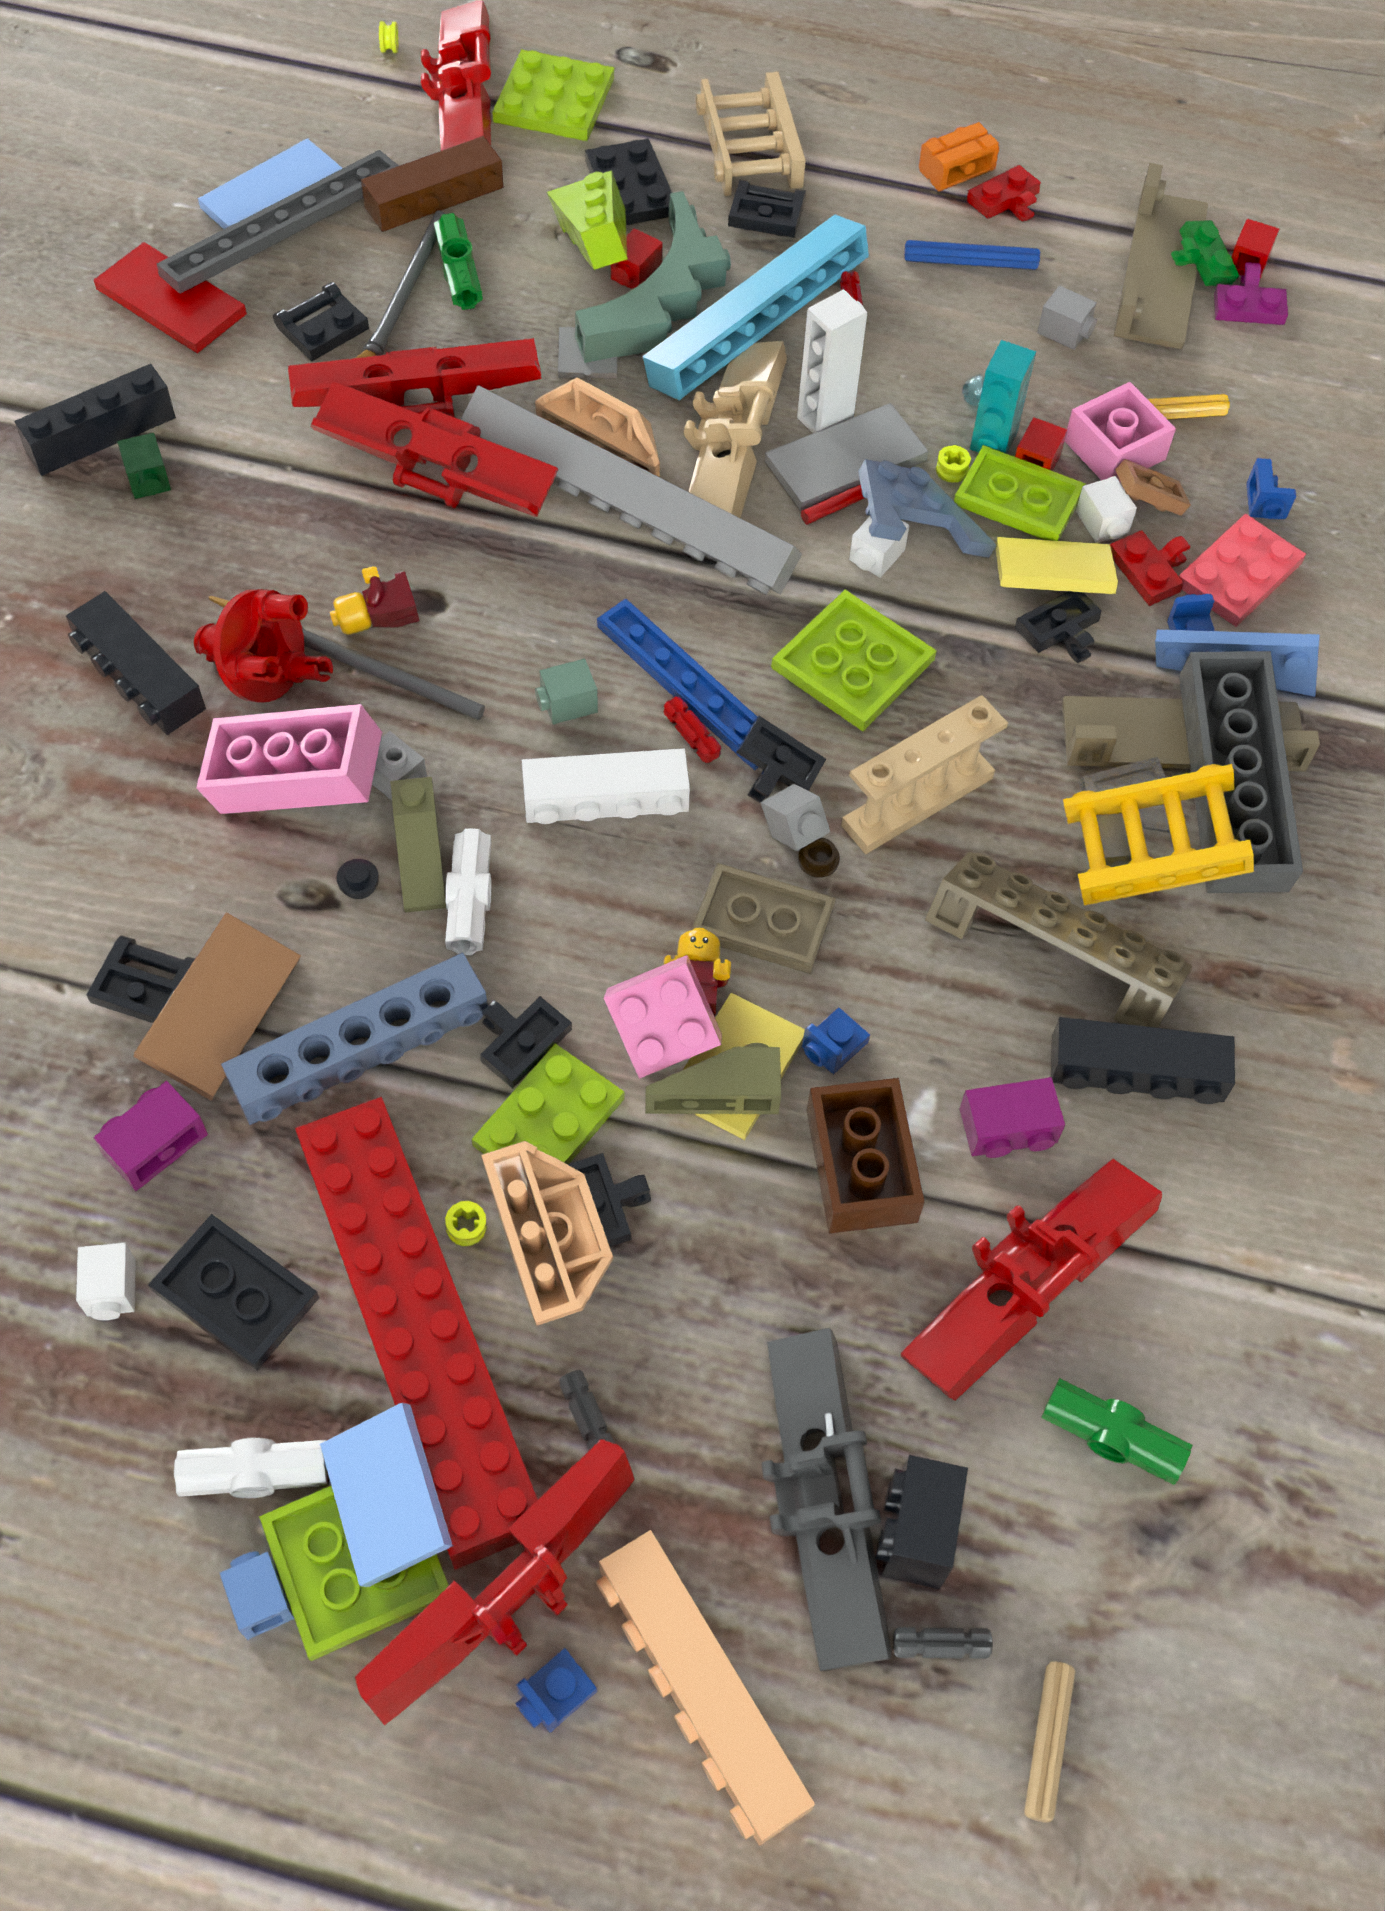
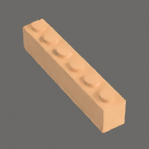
[596,1530,815,1846]

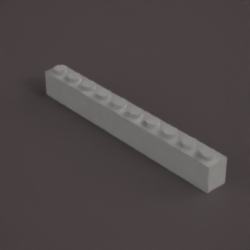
[461,385,802,595]

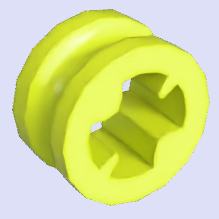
[379,21,399,53]
[936,445,971,483]
[445,1201,487,1246]

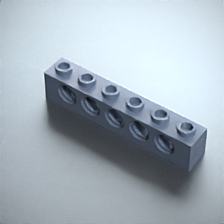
[221,953,488,1125]

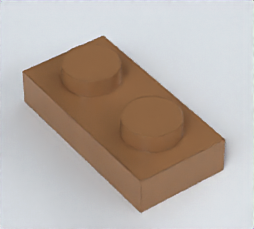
[1115,459,1191,516]

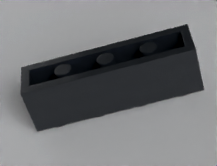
[14,363,176,476]
[66,591,206,735]
[1050,1017,1235,1104]

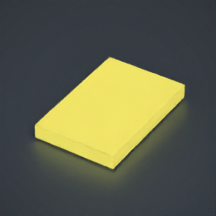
[996,537,1118,594]
[683,993,805,1140]

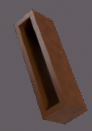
[361,136,504,232]

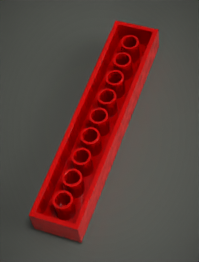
[295,1097,538,1570]

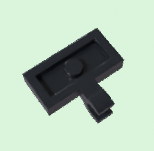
[1015,591,1102,663]
[736,716,826,804]
[480,996,572,1089]
[567,1153,651,1247]

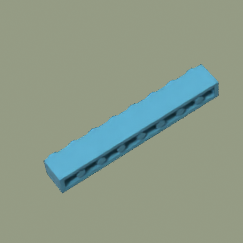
[643,215,869,400]

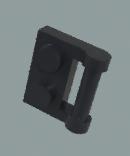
[728,179,806,238]
[273,282,369,361]
[86,935,195,1023]

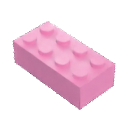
[196,704,382,814]

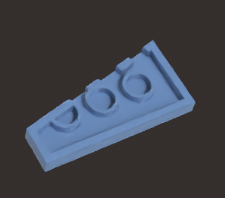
[1155,629,1320,697]

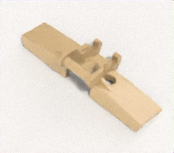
[684,341,787,518]

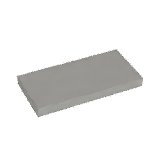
[765,403,929,511]

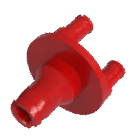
[194,589,333,703]

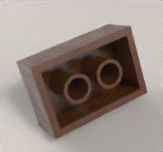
[806,1078,925,1234]

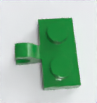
[1171,220,1239,286]

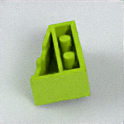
[547,171,627,270]

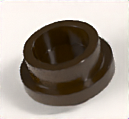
[798,837,840,878]

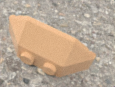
[535,377,660,477]
[481,1141,613,1326]

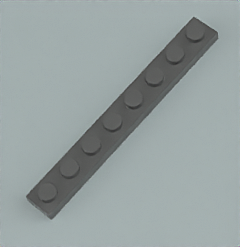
[157,150,399,293]

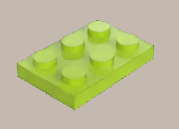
[954,445,1086,541]
[471,1043,625,1164]

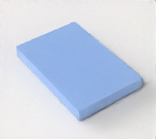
[320,1403,453,1587]

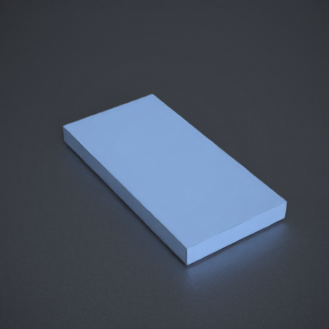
[198,138,343,229]

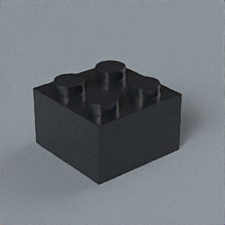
[876,1455,968,1590]

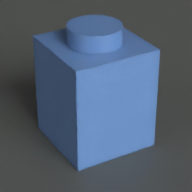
[219,1551,294,1640]

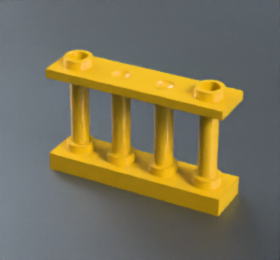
[1063,764,1254,905]

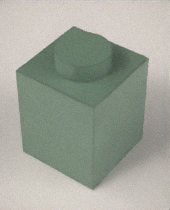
[535,658,598,725]

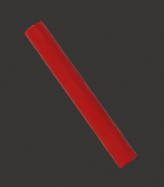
[801,484,865,525]

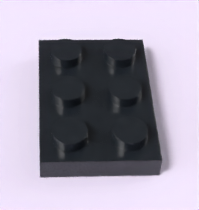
[585,138,672,225]
[148,1214,320,1371]

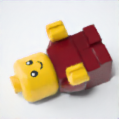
[329,566,420,635]
[663,928,731,1017]

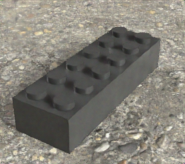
[1179,651,1303,893]

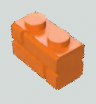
[919,122,1000,192]

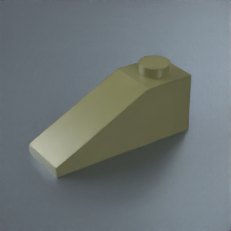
[390,777,446,913]
[645,1043,781,1114]

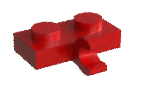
[967,165,1041,222]
[1110,530,1191,606]

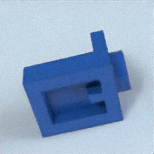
[1246,458,1296,519]
[1167,594,1215,631]
[802,1007,870,1075]
[515,1648,597,1733]

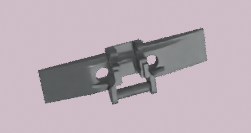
[761,1328,892,1672]

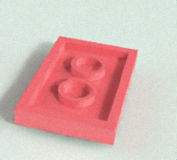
[1179,513,1306,627]

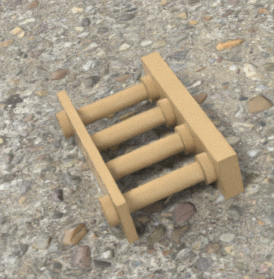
[696,72,806,196]
[841,695,1008,855]

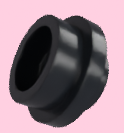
[336,859,379,899]

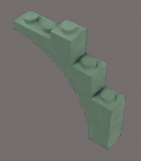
[575,191,731,363]

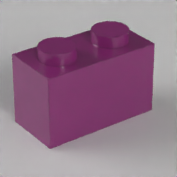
[959,1077,1065,1158]
[93,1081,208,1191]

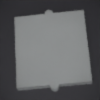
[558,327,617,380]

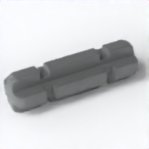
[559,1370,615,1451]
[893,1627,993,1659]

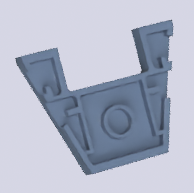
[858,459,996,558]

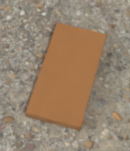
[133,912,301,1101]

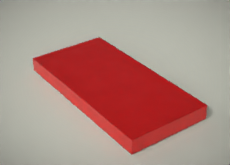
[94,242,247,354]

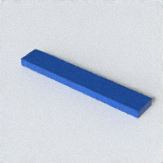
[597,599,759,771]

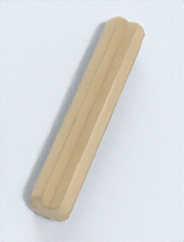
[1024,1661,1075,1822]

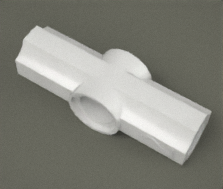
[445,829,491,955]
[174,1438,329,1498]

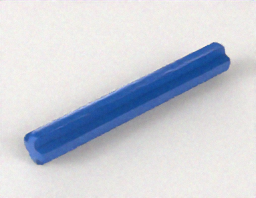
[904,240,1040,270]

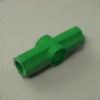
[434,213,483,310]
[1041,1378,1193,1485]

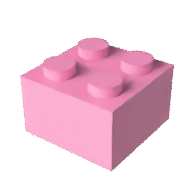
[1065,382,1176,482]
[604,955,722,1079]

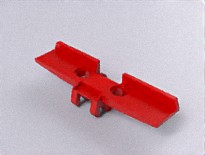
[421,0,491,151]
[288,338,541,418]
[311,381,559,517]
[901,1159,1162,1401]
[355,1439,635,1726]

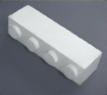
[797,289,867,433]
[522,748,690,824]

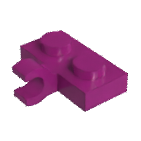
[1214,262,1288,325]

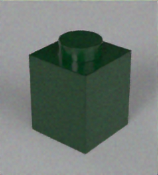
[117,432,171,499]

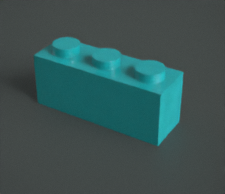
[970,340,1037,454]

